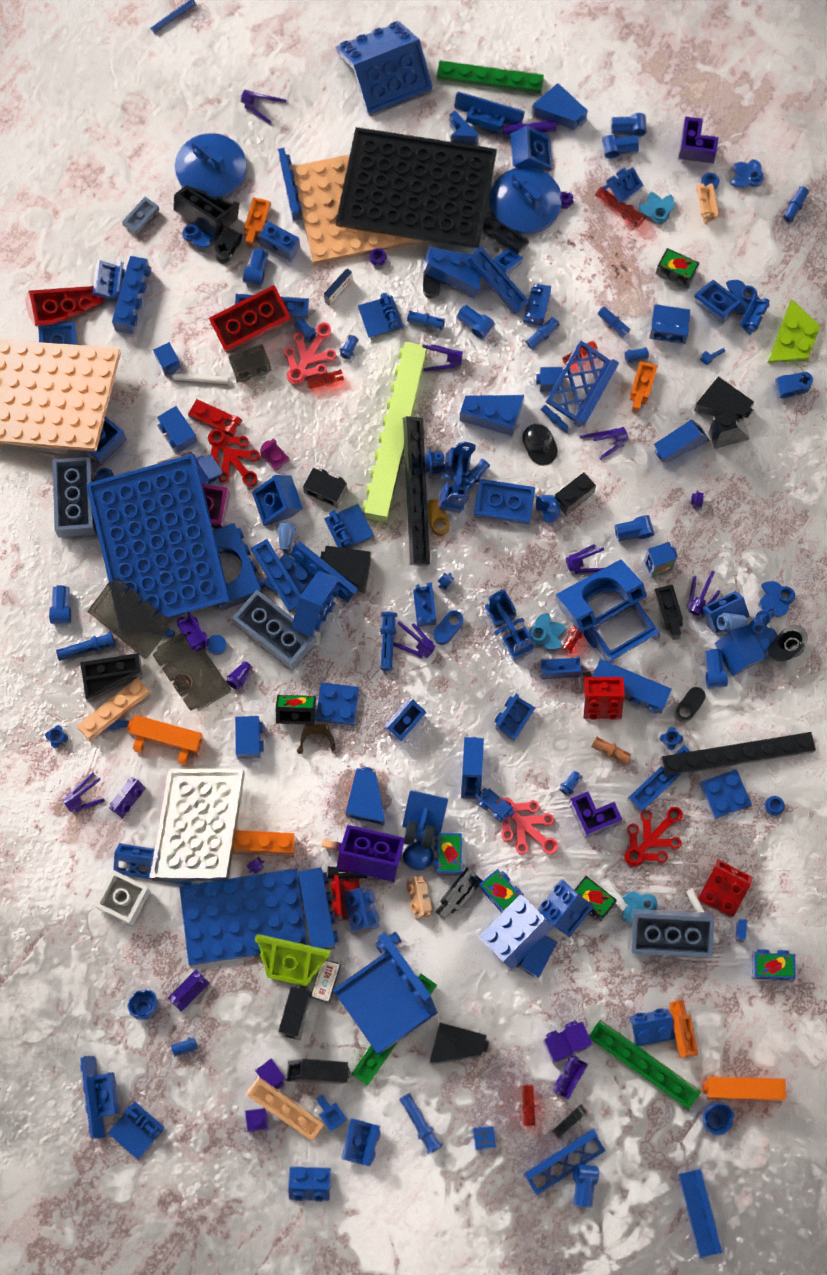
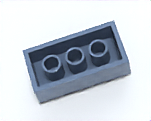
[52,457,96,538]
[232,590,317,671]
[630,909,715,958]

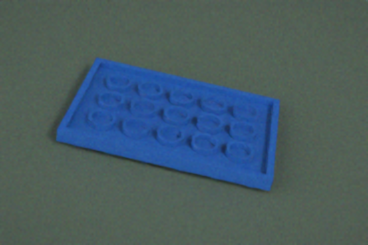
[179,869,308,966]

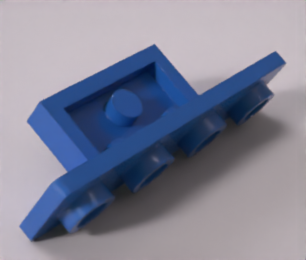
[454,91,525,132]
[80,1056,120,1139]

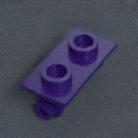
[177,612,209,652]
[109,777,146,819]
[168,969,210,1012]
[553,1055,588,1100]

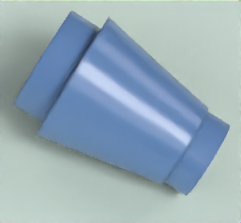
[277,523,296,551]
[717,613,747,632]

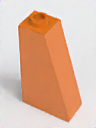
[702,1077,786,1103]

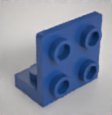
[649,304,690,344]
[538,879,594,938]

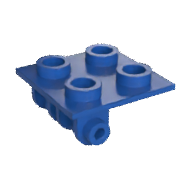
[358,293,403,338]
[324,504,374,548]
[108,1101,165,1160]

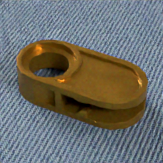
[427,499,450,536]

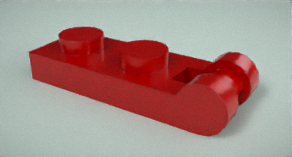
[188,399,243,436]

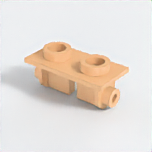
[696,184,719,223]
[406,876,433,919]

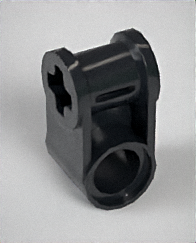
[214,227,243,264]

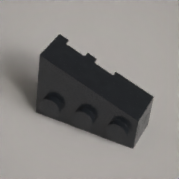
[173,185,239,237]
[80,653,143,702]

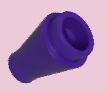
[226,661,252,690]

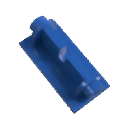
[739,295,770,336]
[425,448,444,479]
[475,788,515,824]

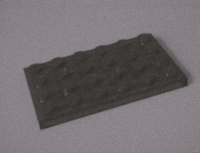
[150,769,245,881]

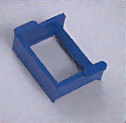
[583,600,660,664]

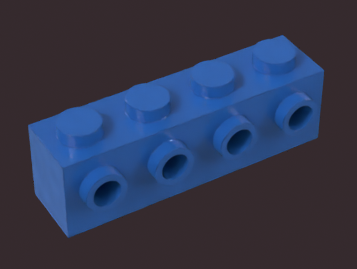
[112,256,151,334]

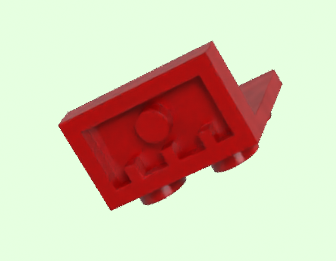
[583,677,625,720]
[698,859,753,917]
[331,875,360,921]

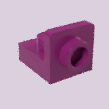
[260,438,290,472]

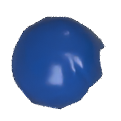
[536,495,560,523]
[402,841,434,871]
[127,988,159,1020]
[702,1103,735,1135]

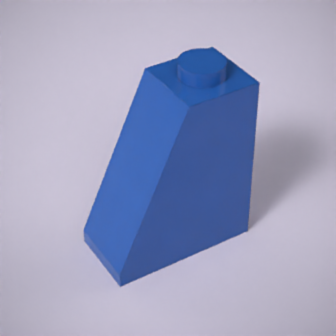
[532,83,588,130]
[654,419,710,462]
[461,737,484,799]
[345,767,385,826]

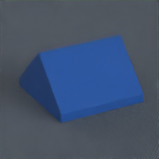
[694,280,742,324]
[715,625,767,677]

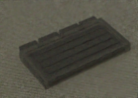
[87,578,170,659]
[153,633,231,711]

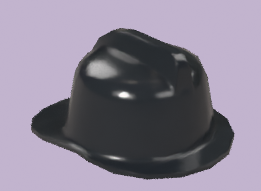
[522,424,558,465]
[768,625,808,661]

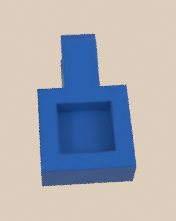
[316,1095,347,1132]

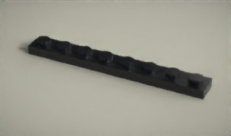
[403,416,430,566]
[660,732,816,777]

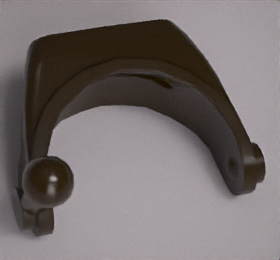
[297,724,336,754]

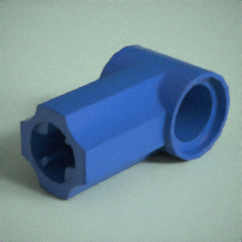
[611,113,647,137]
[602,135,639,159]
[243,248,269,286]
[456,305,495,339]
[614,515,654,542]
[49,585,71,624]
[705,649,728,688]
[573,1164,599,1207]

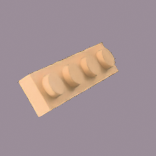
[76,678,150,741]
[246,1077,324,1141]

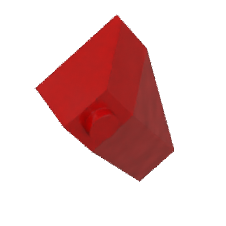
[25,286,104,326]

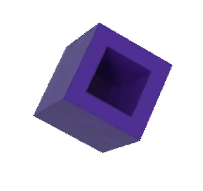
[255,1058,287,1090]
[245,1108,269,1133]

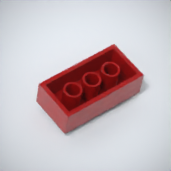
[208,285,292,354]

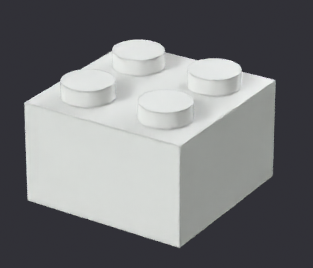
[94,870,151,926]

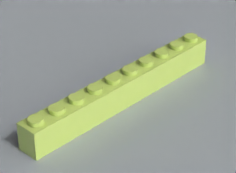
[362,342,427,523]

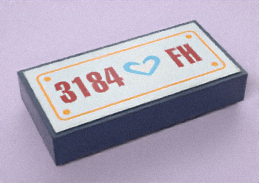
[324,268,353,306]
[310,960,341,1003]

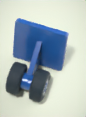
[402,790,448,850]

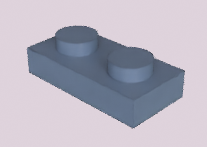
[122,196,159,235]

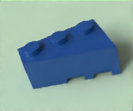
[423,247,481,299]

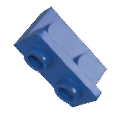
[602,167,644,203]

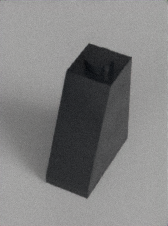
[694,376,754,420]
[708,411,750,449]
[320,546,371,593]
[278,984,311,1040]
[429,1022,489,1065]
[287,1059,350,1084]

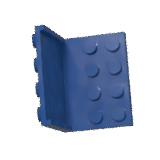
[336,21,433,114]
[333,932,438,1055]

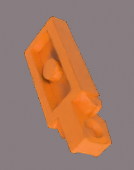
[244,197,271,247]
[630,361,658,413]
[670,1000,698,1058]

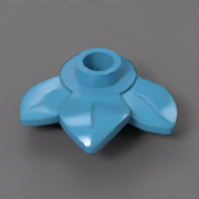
[639,192,674,224]
[529,613,565,650]
[622,892,657,922]

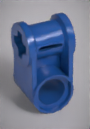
[775,372,813,399]

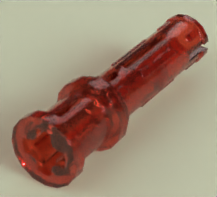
[595,186,646,228]

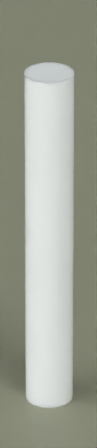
[173,373,229,384]
[686,888,719,945]

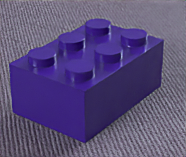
[336,825,404,882]

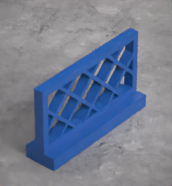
[545,340,619,427]

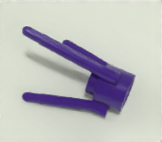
[241,89,287,124]
[422,344,463,371]
[580,427,628,460]
[565,544,604,574]
[687,571,720,617]
[393,621,436,659]
[62,773,105,813]

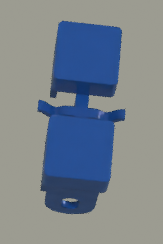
[438,442,476,513]
[485,589,534,661]

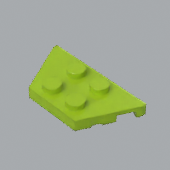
[768,300,820,364]
[255,934,332,986]

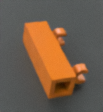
[127,715,204,765]

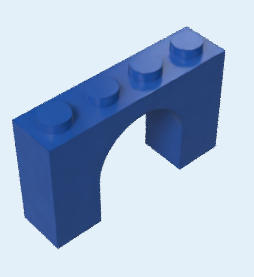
[213,523,264,612]
[555,559,647,633]

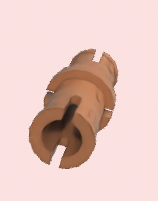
[591,736,631,765]

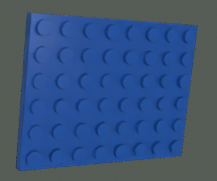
[86,454,230,631]

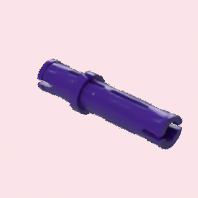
[502,120,557,137]

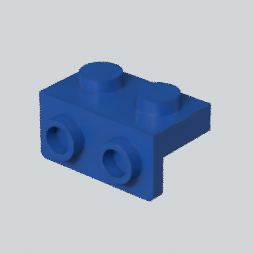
[93,260,125,301]
[494,693,536,741]
[344,888,380,931]
[629,1008,675,1046]
[341,1118,381,1166]
[288,1167,331,1202]

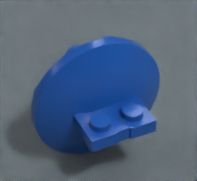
[175,133,247,198]
[490,167,562,234]

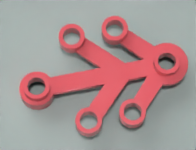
[284,322,336,385]
[497,798,558,855]

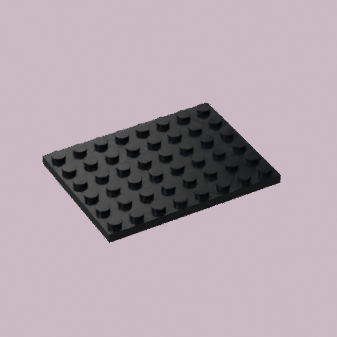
[336,127,497,249]

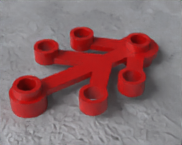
[208,429,260,487]
[624,807,683,867]

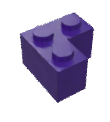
[678,116,719,164]
[569,791,623,839]
[543,1020,592,1064]

